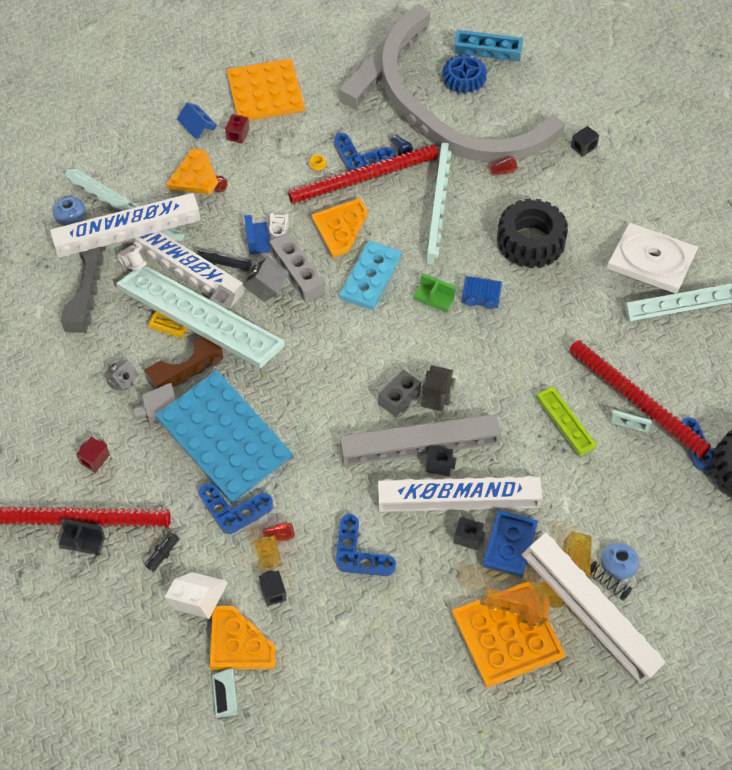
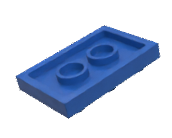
[483,510,538,578]

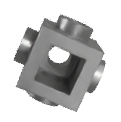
[104,360,140,390]

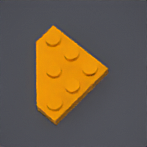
[166,149,219,195]
[311,198,368,258]
[210,606,276,670]

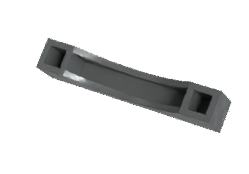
[61,246,106,333]

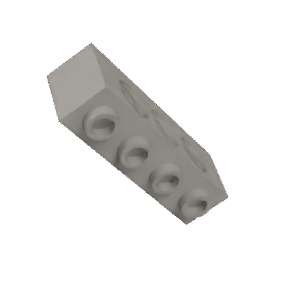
[269,233,326,303]

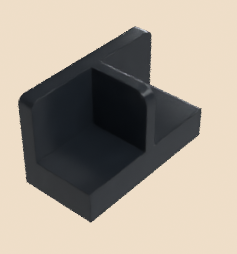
[59,519,105,555]

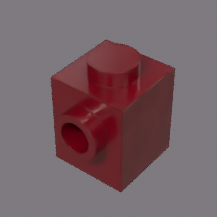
[225,114,249,144]
[76,437,110,473]

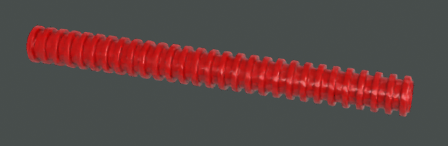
[288,144,439,205]
[569,340,711,458]
[0,506,171,527]

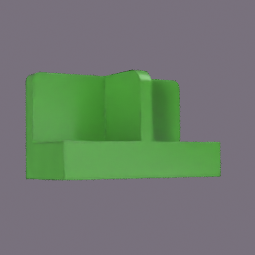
[414,273,456,313]

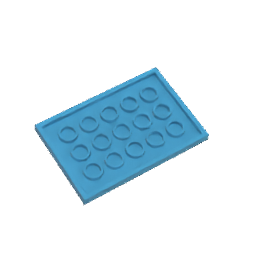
[155,370,293,504]

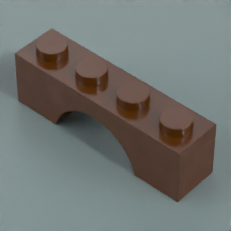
[144,337,224,390]

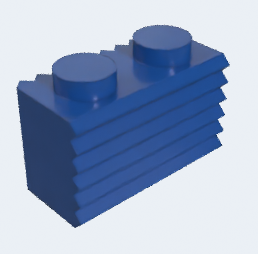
[461,276,502,309]

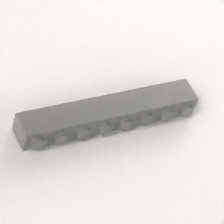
[339,25,429,110]
[340,414,501,466]

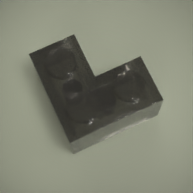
[421,365,456,412]

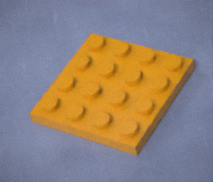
[226,58,305,121]
[452,581,566,689]

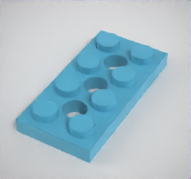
[340,241,402,311]

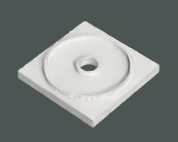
[607,223,698,294]

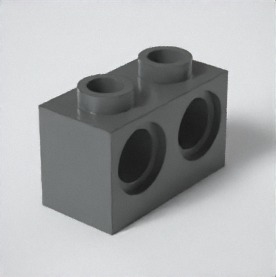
[378,369,422,417]

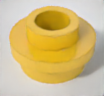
[309,154,326,171]

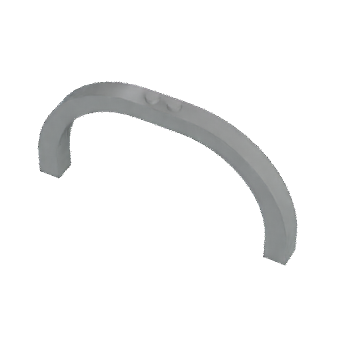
[381,4,566,162]

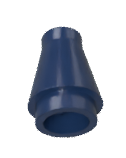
[390,134,413,156]

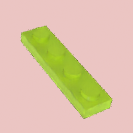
[536,386,597,457]

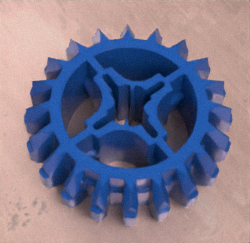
[442,54,487,94]

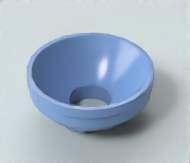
[53,197,86,226]
[601,543,639,580]

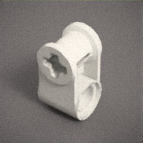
[269,213,289,241]
[117,245,147,271]

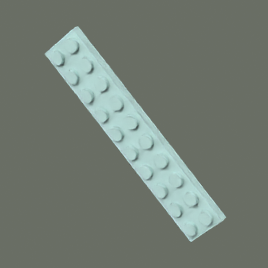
[117,265,285,368]

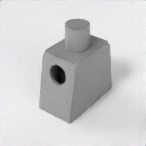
[133,383,176,427]

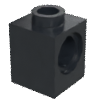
[571,126,600,157]
[426,446,456,476]
[454,517,486,550]
[259,570,287,607]

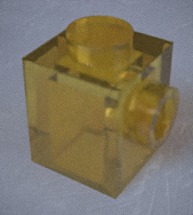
[255,536,281,569]

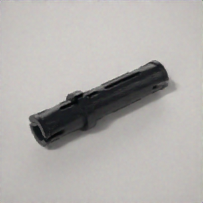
[196,248,252,272]

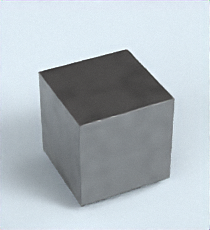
[242,256,289,302]

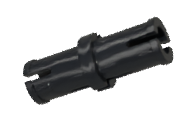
[144,532,180,572]

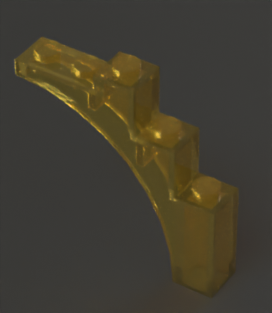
[480,531,592,627]

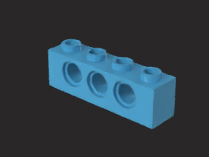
[454,30,523,62]

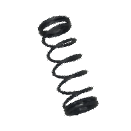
[586,561,632,601]

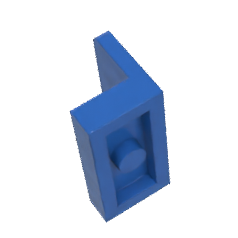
[177,102,217,139]
[244,215,270,255]

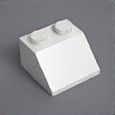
[165,572,228,619]

